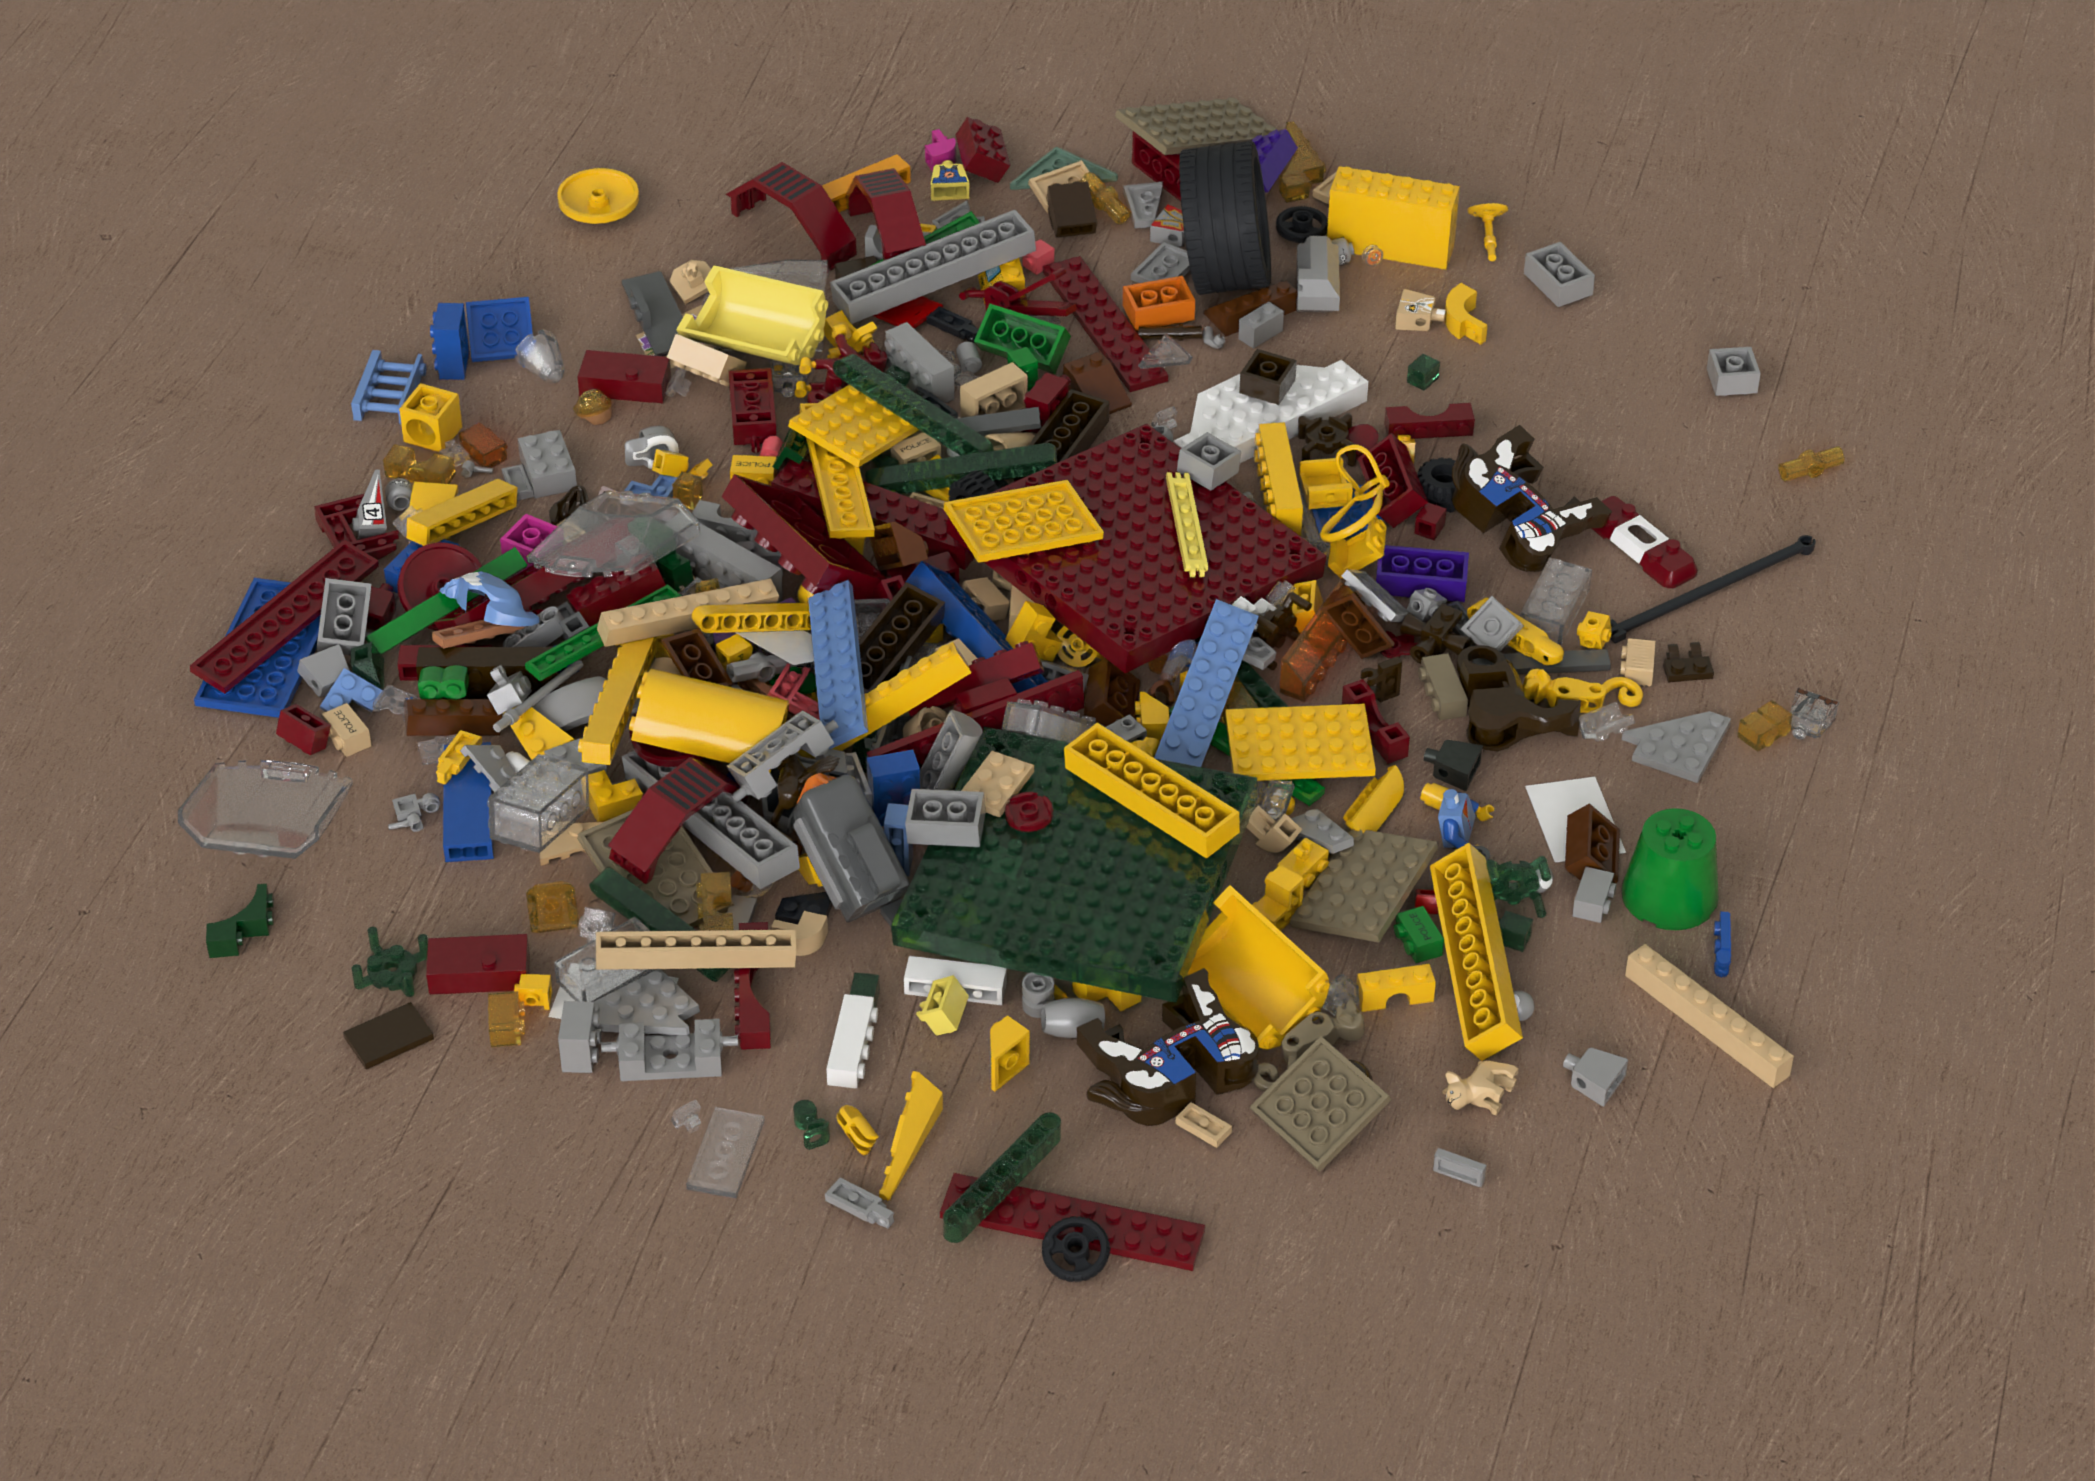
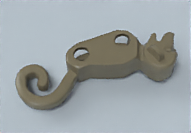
[1253,1000,1365,1092]

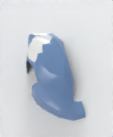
[440,571,539,627]

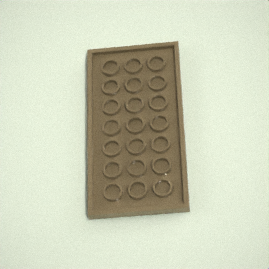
[1115,98,1277,155]

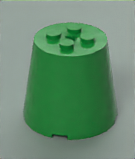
[1621,808,1719,930]

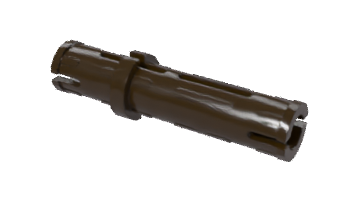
[1139,324,1202,341]

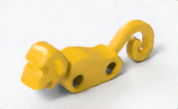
[1523,669,1643,713]

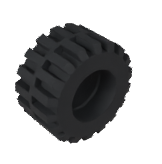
[1417,457,1456,513]
[948,470,999,501]

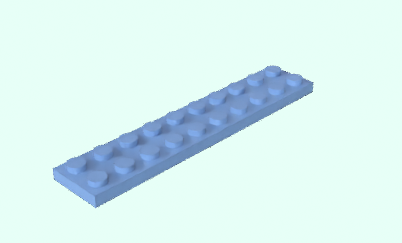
[808,580,868,750]
[1154,599,1259,784]

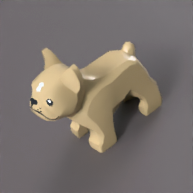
[1442,1060,1518,1116]

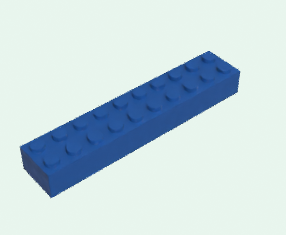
[905,561,1059,726]

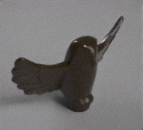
[770,754,840,829]

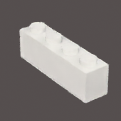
[904,956,1007,1005]
[826,994,878,1088]

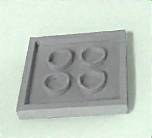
[1342,569,1409,623]

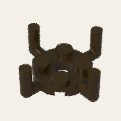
[1298,413,1356,466]
[1256,592,1312,671]

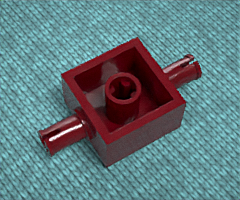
[1021,373,1071,434]

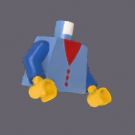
[1438,789,1494,849]

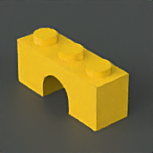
[1356,964,1436,1012]

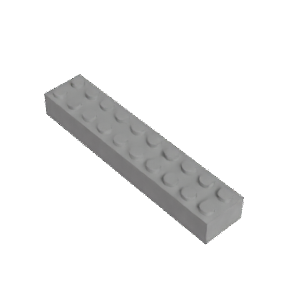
[830,210,1036,324]
[622,750,800,889]

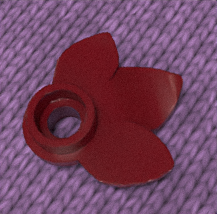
[1381,631,1417,659]

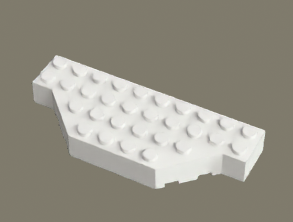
[1173,360,1368,463]

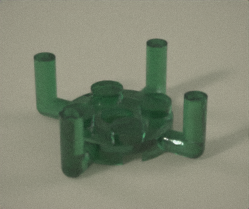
[1486,856,1551,918]
[351,927,428,997]

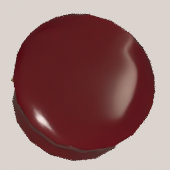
[1342,424,1378,460]

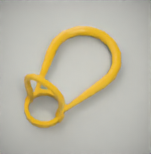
[1320,444,1389,542]

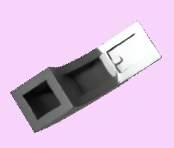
[557,602,589,641]

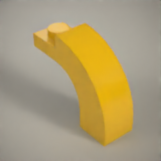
[1445,283,1488,345]
[823,310,877,353]

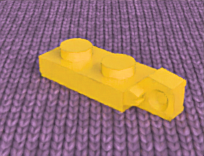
[436,730,482,785]

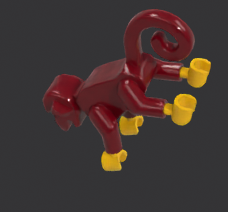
[795,323,888,403]

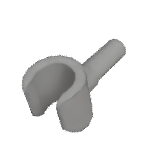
[461,460,493,478]
[388,813,423,832]

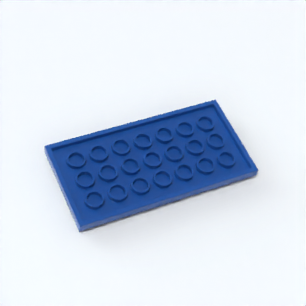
[194,578,321,718]

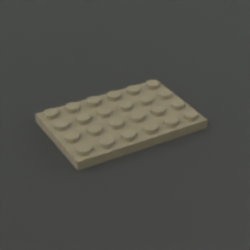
[577,810,734,931]
[1290,829,1438,943]

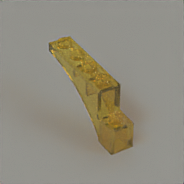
[1279,121,1326,203]

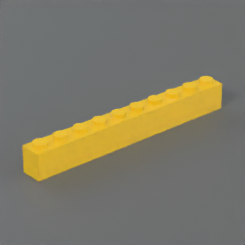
[578,637,657,765]

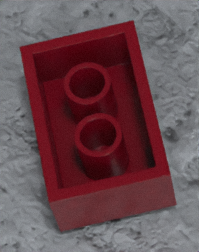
[955,117,1011,183]

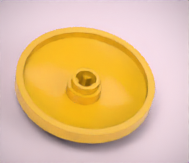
[557,168,639,224]

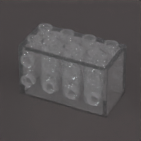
[487,754,589,853]

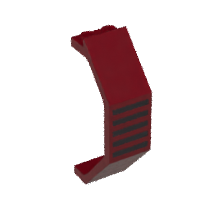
[725,162,857,273]
[846,168,926,261]
[608,757,749,884]

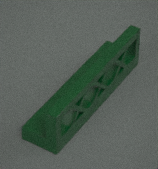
[772,428,808,470]

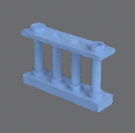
[351,350,427,424]

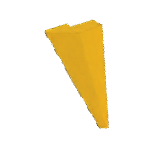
[879,1071,943,1201]

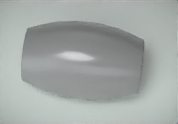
[1041,998,1105,1038]

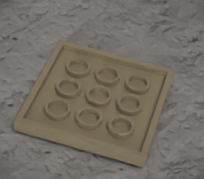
[1250,1036,1392,1172]

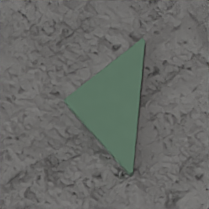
[1010,147,1118,190]

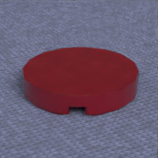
[1005,792,1053,832]

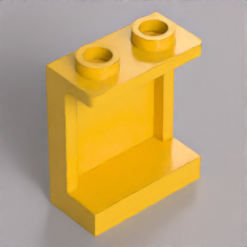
[1299,458,1353,509]
[1328,517,1386,579]

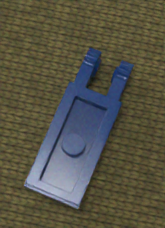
[1713,911,1731,978]

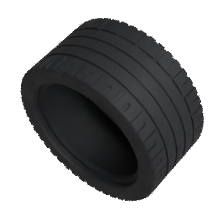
[1179,141,1271,295]

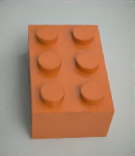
[1123,276,1195,331]

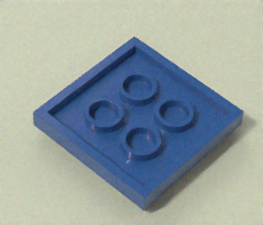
[466,297,535,362]
[1310,485,1382,540]

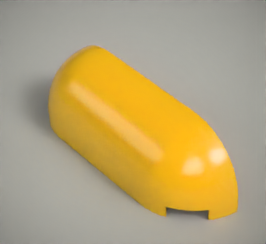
[1343,765,1404,833]

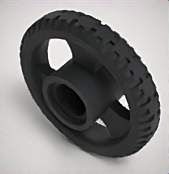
[1276,206,1328,243]
[1042,1216,1110,1282]

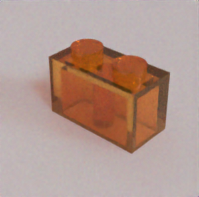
[459,422,508,468]

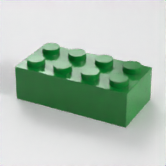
[974,304,1071,374]

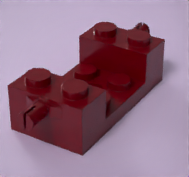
[729,368,777,453]

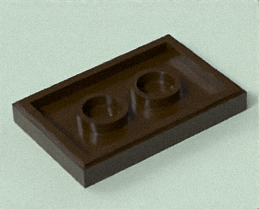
[343,1002,434,1069]

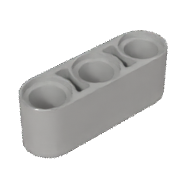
[503,606,565,647]

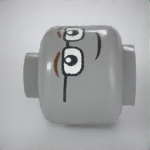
[1331,237,1354,265]
[385,478,413,511]

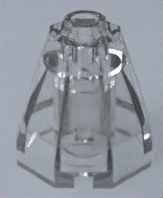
[515,329,565,383]

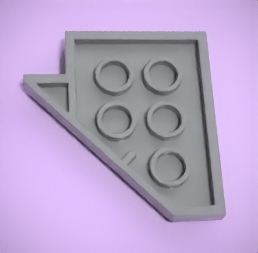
[1622,711,1731,783]
[594,969,700,1035]

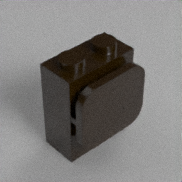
[1046,181,1097,238]

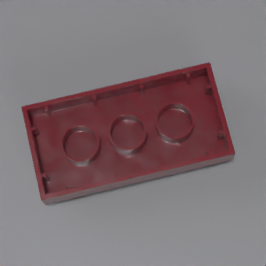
[721,474,887,607]

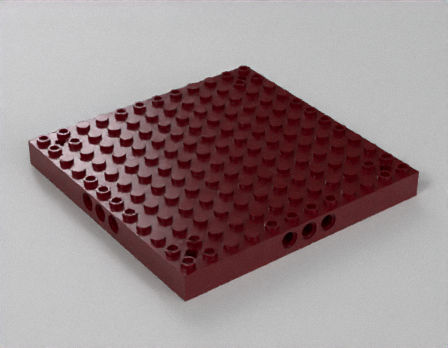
[946,423,1327,673]

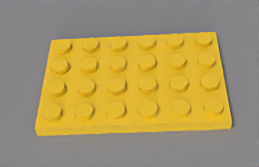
[788,376,931,468]
[944,480,1104,563]
[1225,704,1376,782]

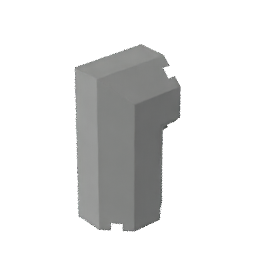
[1296,236,1340,313]

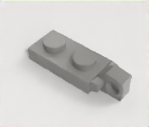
[825,1177,894,1228]

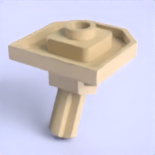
[670,260,711,305]

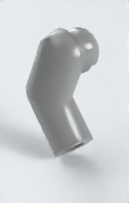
[1202,326,1225,349]

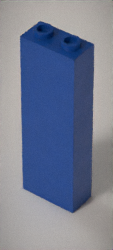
[443,742,494,862]

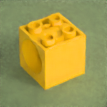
[399,383,462,453]

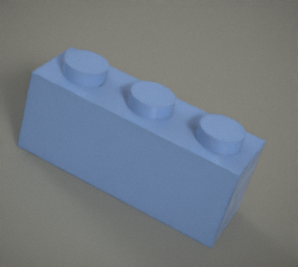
[884,803,913,876]

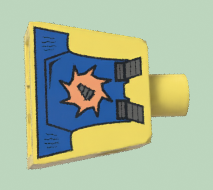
[931,160,969,201]

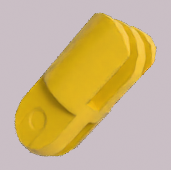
[836,1105,879,1155]

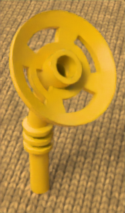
[1467,203,1508,261]
[1057,626,1098,667]

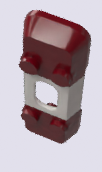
[1591,496,1698,588]

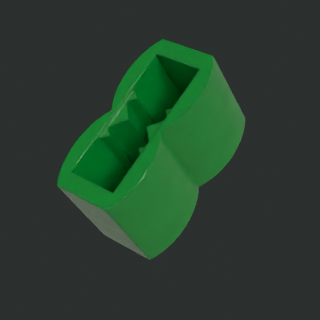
[418,665,469,699]

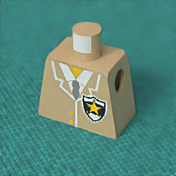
[1395,289,1446,331]

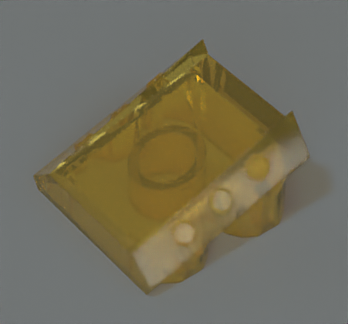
[526,881,579,933]

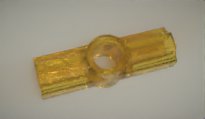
[1080,172,1131,225]
[1778,446,1845,481]

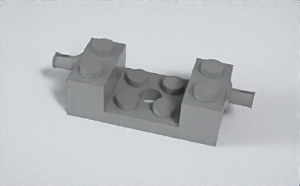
[727,710,839,803]
[601,1019,738,1081]

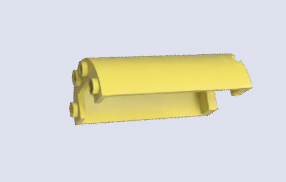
[676,265,828,365]

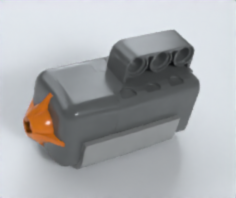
[793,773,911,923]

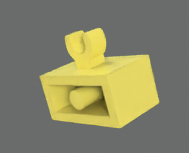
[916,975,969,1036]

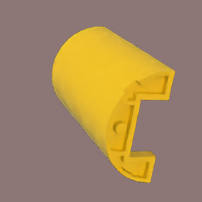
[629,668,789,773]
[1162,885,1330,1049]

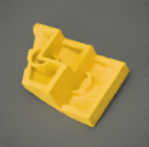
[408,482,459,540]

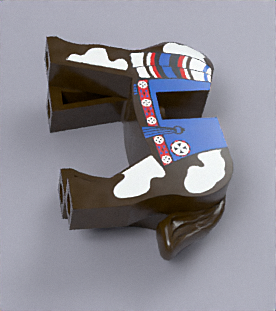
[1452,425,1612,572]
[1077,968,1259,1126]

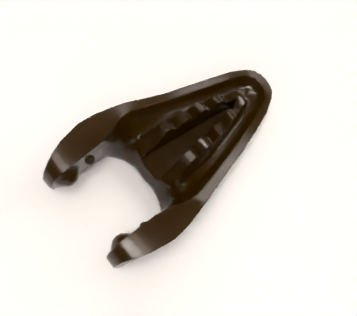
[549,486,590,530]

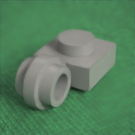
[392,793,440,822]

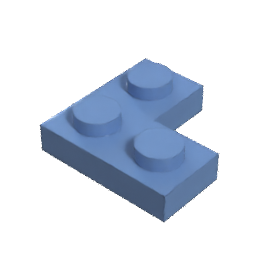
[623,474,681,508]
[320,668,384,712]

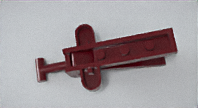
[959,267,1077,317]

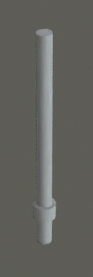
[493,660,583,732]

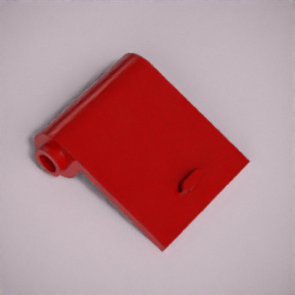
[873,296,943,329]

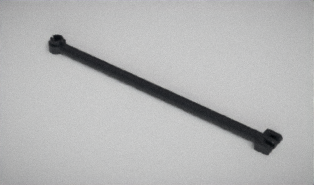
[1610,535,1816,643]

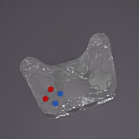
[372,685,418,722]

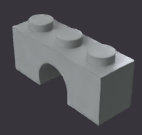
[690,500,752,543]

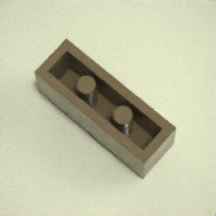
[1418,653,1468,720]

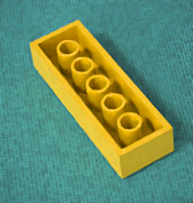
[1254,422,1303,536]

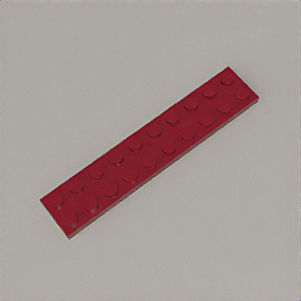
[1043,256,1168,392]
[190,540,379,694]
[867,670,1084,769]
[940,1173,1205,1271]

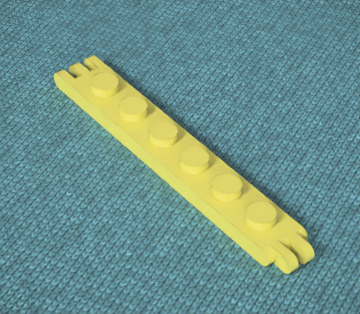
[1166,472,1208,577]

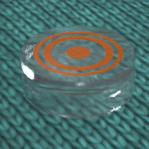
[1362,245,1383,267]

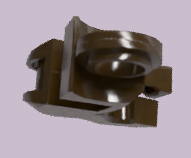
[1457,645,1581,752]

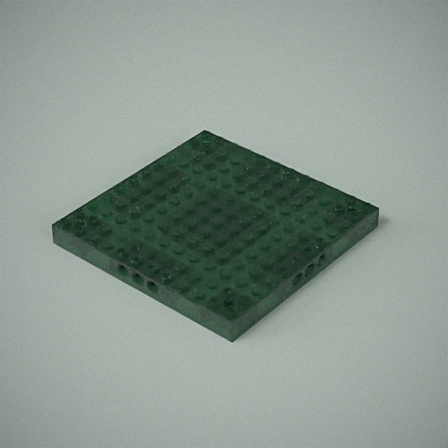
[891,727,1258,1003]

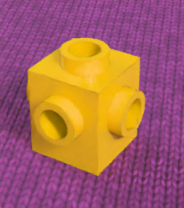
[1577,611,1612,649]

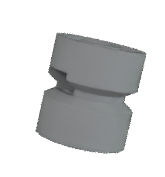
[1022,971,1054,1018]

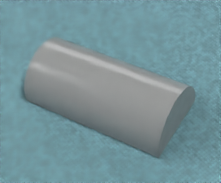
[920,709,982,791]

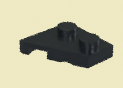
[775,892,833,925]

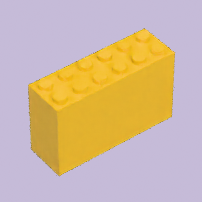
[1327,166,1460,270]

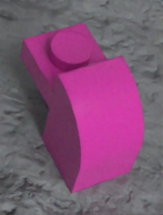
[925,129,956,172]

